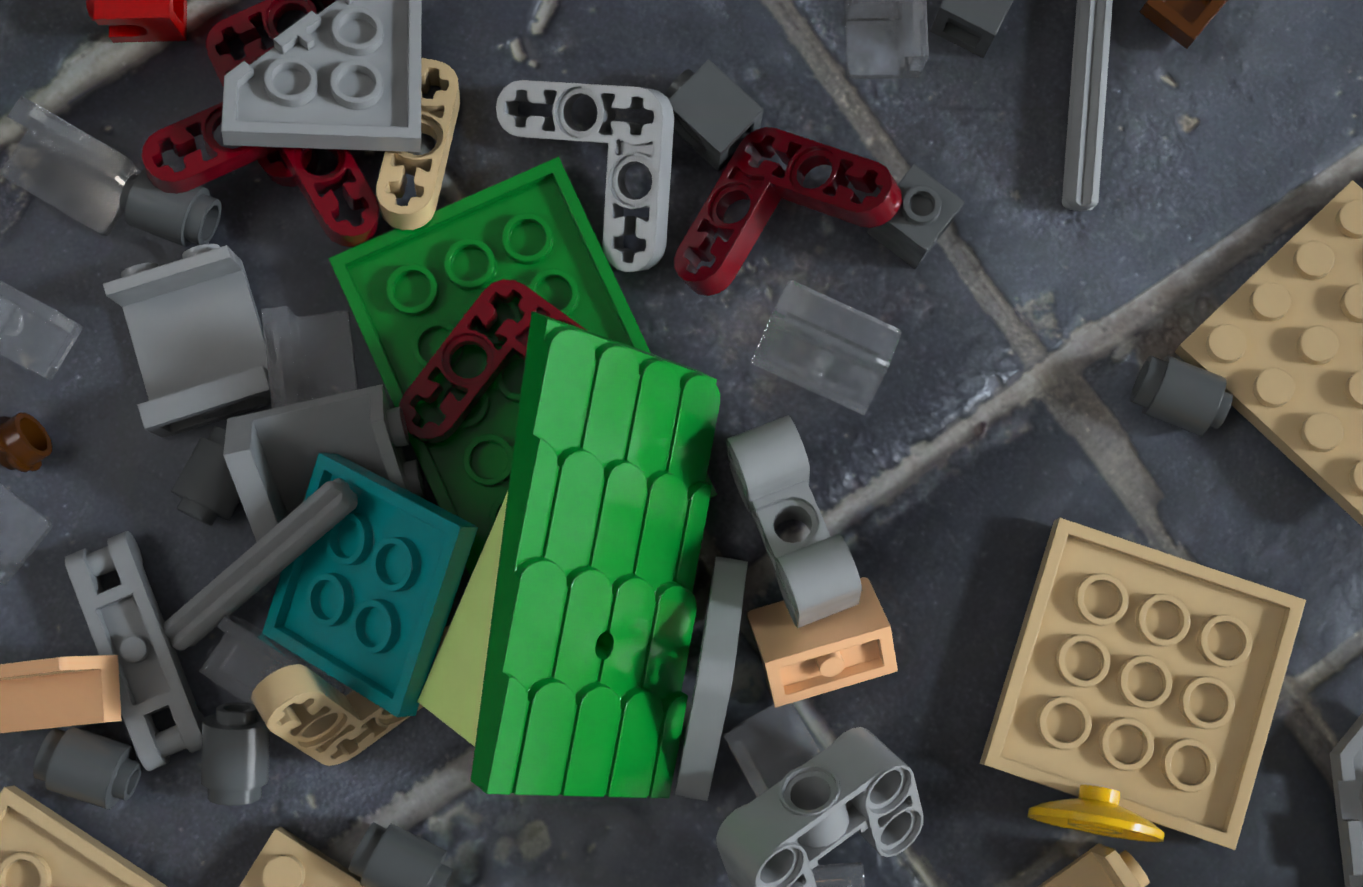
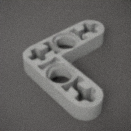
[496,80,674,272]
[675,556,748,801]

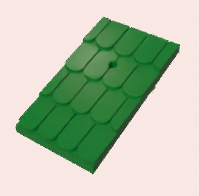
[417,311,720,799]

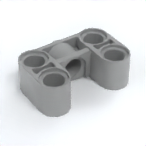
[726,415,862,628]
[716,727,924,887]

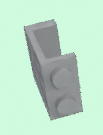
[103,244,284,438]
[223,384,425,542]

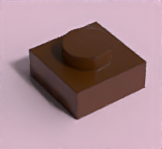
[1139,0,1228,49]

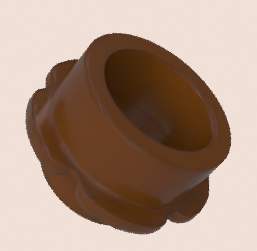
[0,412,52,473]

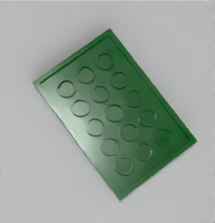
[328,157,717,577]

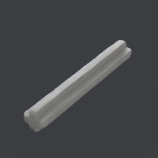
[1062,0,1113,211]
[163,478,358,651]

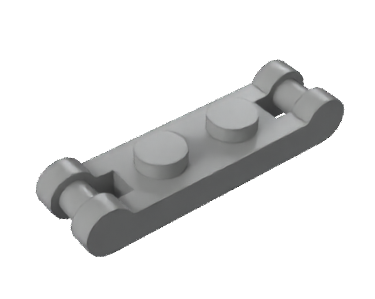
[65,531,204,771]

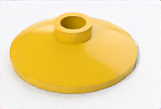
[1028,785,1165,842]

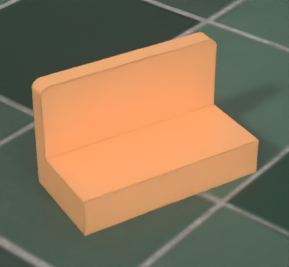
[747,577,898,708]
[0,655,122,734]

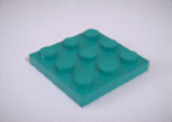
[262,453,478,718]

